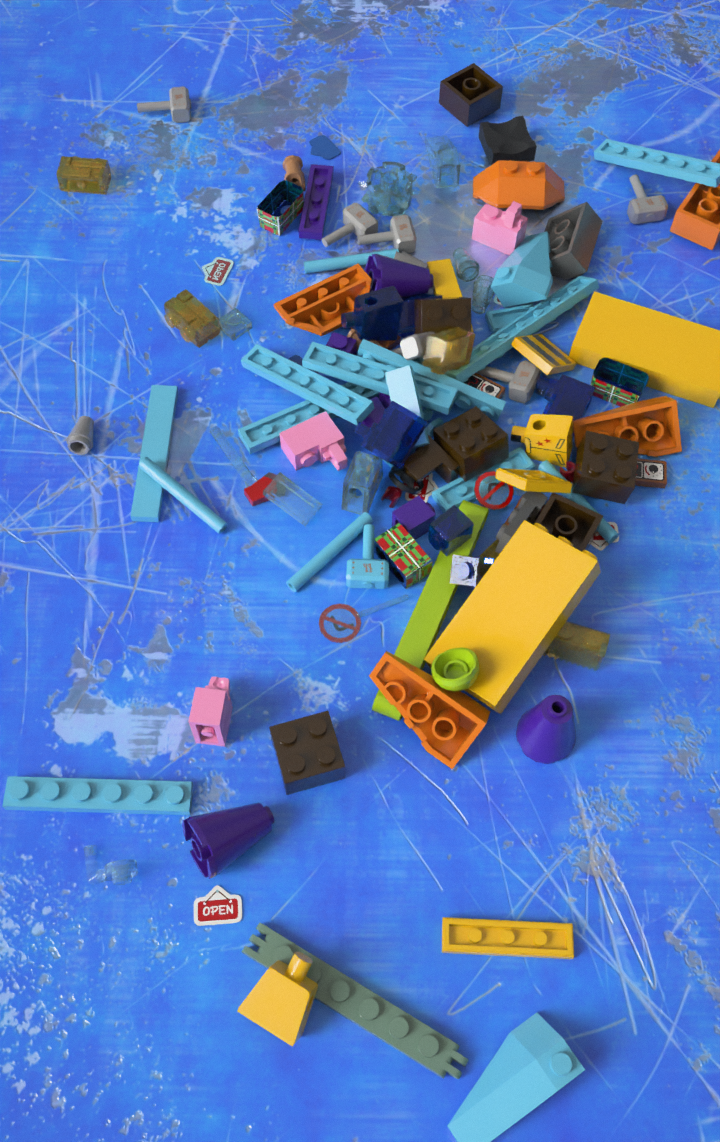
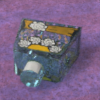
[342,451,383,515]

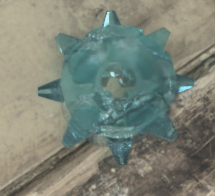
[358,161,421,216]

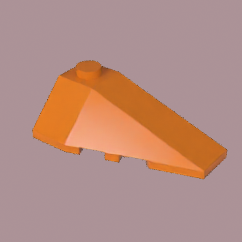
[573,396,682,457]
[369,651,491,769]

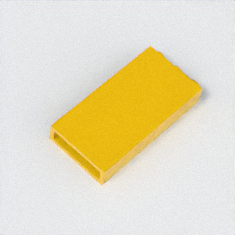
[569,291,720,408]
[424,520,601,715]

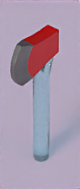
[210,426,286,506]

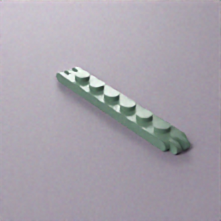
[241,922,469,1080]

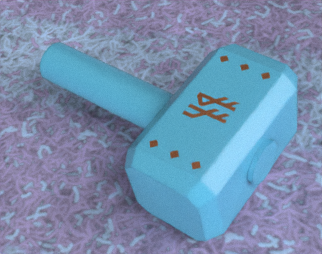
[346,524,389,589]

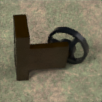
[389,435,460,494]

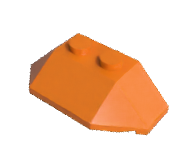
[473,160,565,210]
[274,264,372,336]

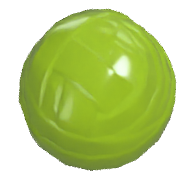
[431,647,480,691]

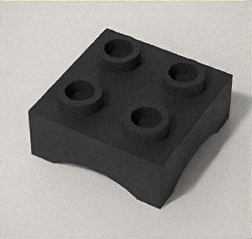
[479,116,537,166]

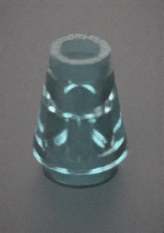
[453,248,479,282]
[471,275,495,314]

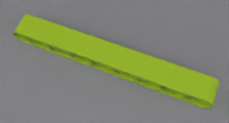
[372,500,489,721]

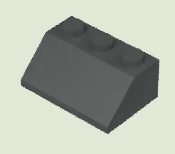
[544,202,603,280]

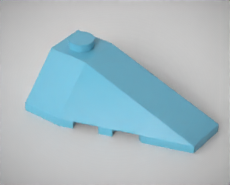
[491,231,553,308]
[447,1013,585,1142]

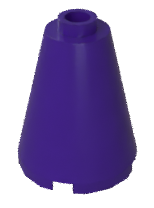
[365,254,434,304]
[516,695,576,764]
[182,803,274,879]

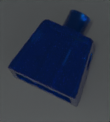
[341,286,404,341]

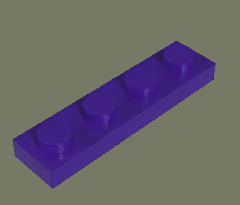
[299,164,334,240]

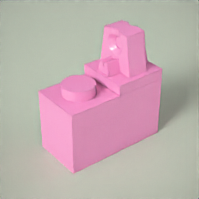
[472,201,528,256]
[280,411,348,471]
[188,677,233,747]

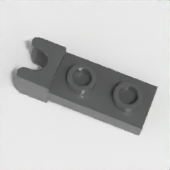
[495,491,548,554]

